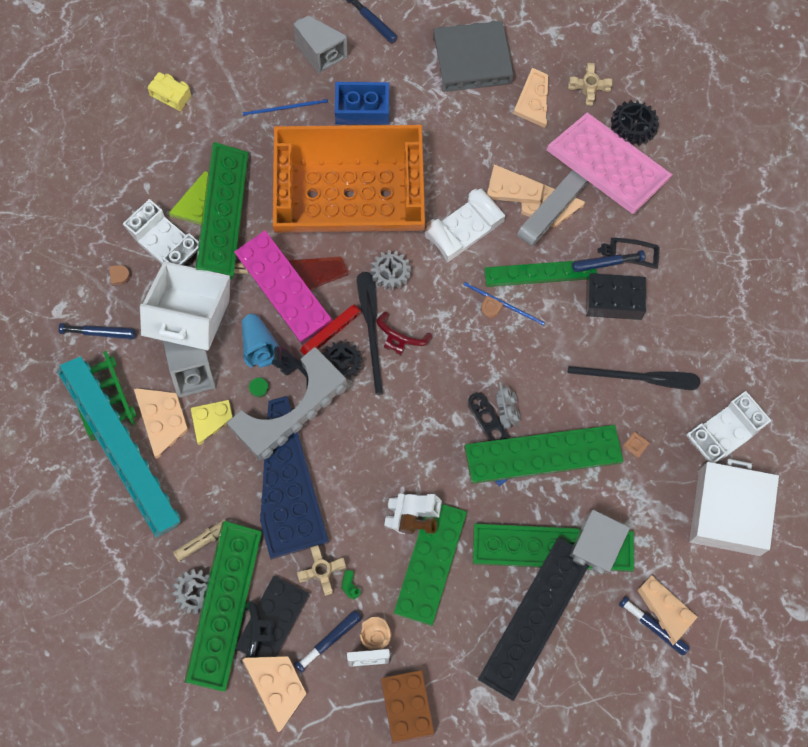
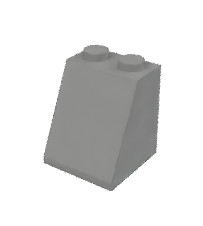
[293,15,347,74]
[163,341,215,398]
[569,510,630,575]

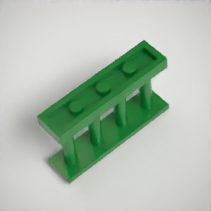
[77,351,137,441]

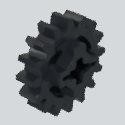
[322,340,363,380]

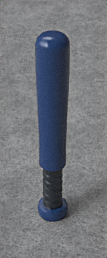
[346,0,397,43]
[571,250,645,272]
[59,323,136,340]

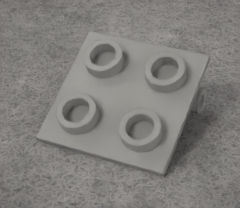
[496,382,521,429]

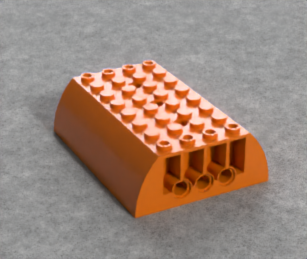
[273,125,425,233]

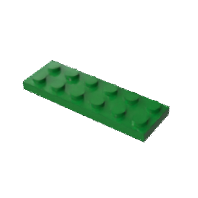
[393,504,467,626]

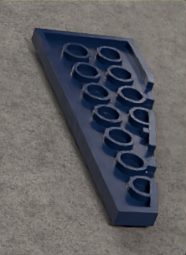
[260,396,329,560]

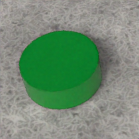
[249,378,269,398]

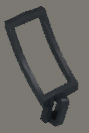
[597,238,660,269]

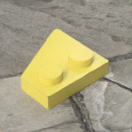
[191,400,233,445]

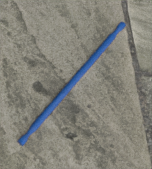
[243,99,327,116]
[464,282,545,325]

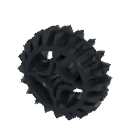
[610,100,659,147]

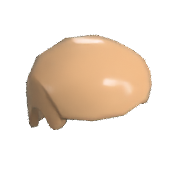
[360,617,391,651]

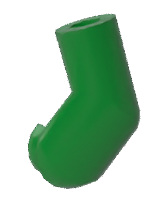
[341,570,361,599]

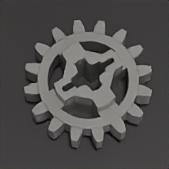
[371,250,411,290]
[171,569,209,615]

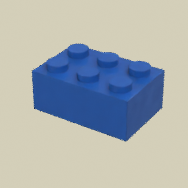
[335,82,389,125]

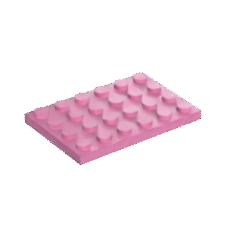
[546,112,673,214]

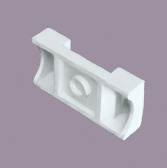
[425,189,505,262]

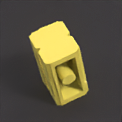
[148,72,191,111]

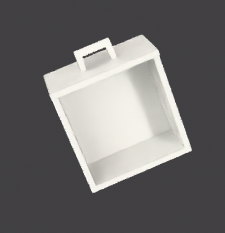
[140,261,230,350]
[689,459,779,556]

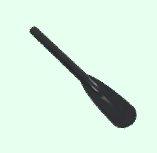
[356,272,383,395]
[567,366,700,390]

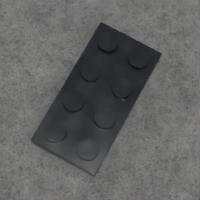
[235,576,310,657]

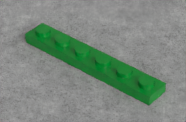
[484,260,597,287]

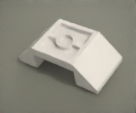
[123,199,199,265]
[686,391,772,463]

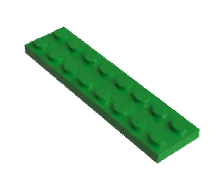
[195,142,248,280]
[464,425,624,484]
[184,521,262,692]
[473,524,634,572]

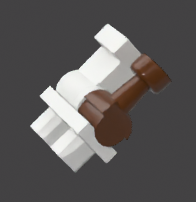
[385,494,442,534]

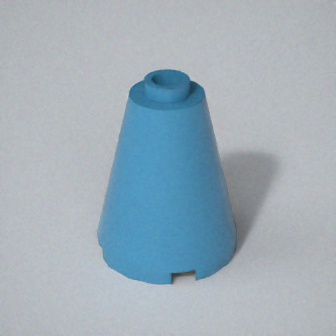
[242,314,279,368]

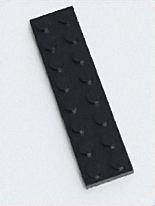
[477,537,589,701]

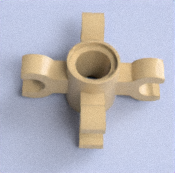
[568,63,612,106]
[297,545,346,596]

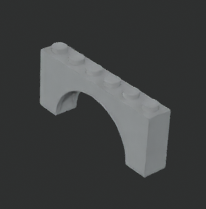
[227,347,347,461]

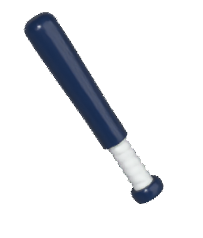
[619,596,690,656]
[294,611,362,673]

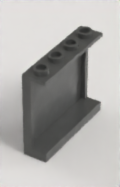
[433,21,513,92]

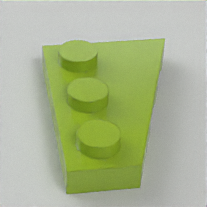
[169,171,208,225]

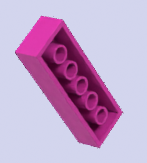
[235,230,332,346]

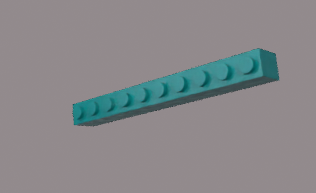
[57,356,180,538]

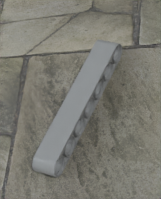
[517,170,589,246]

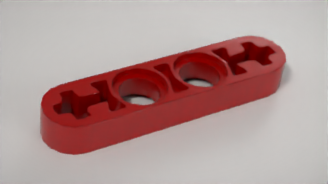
[300,304,361,356]

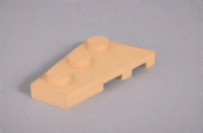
[512,68,548,128]
[487,165,544,204]
[638,575,698,645]

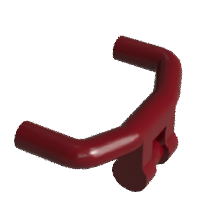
[376,312,432,356]

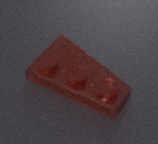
[288,256,348,290]

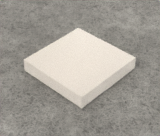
[347,649,390,667]

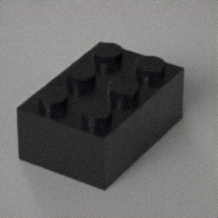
[586,273,646,320]

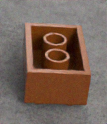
[381,670,434,744]

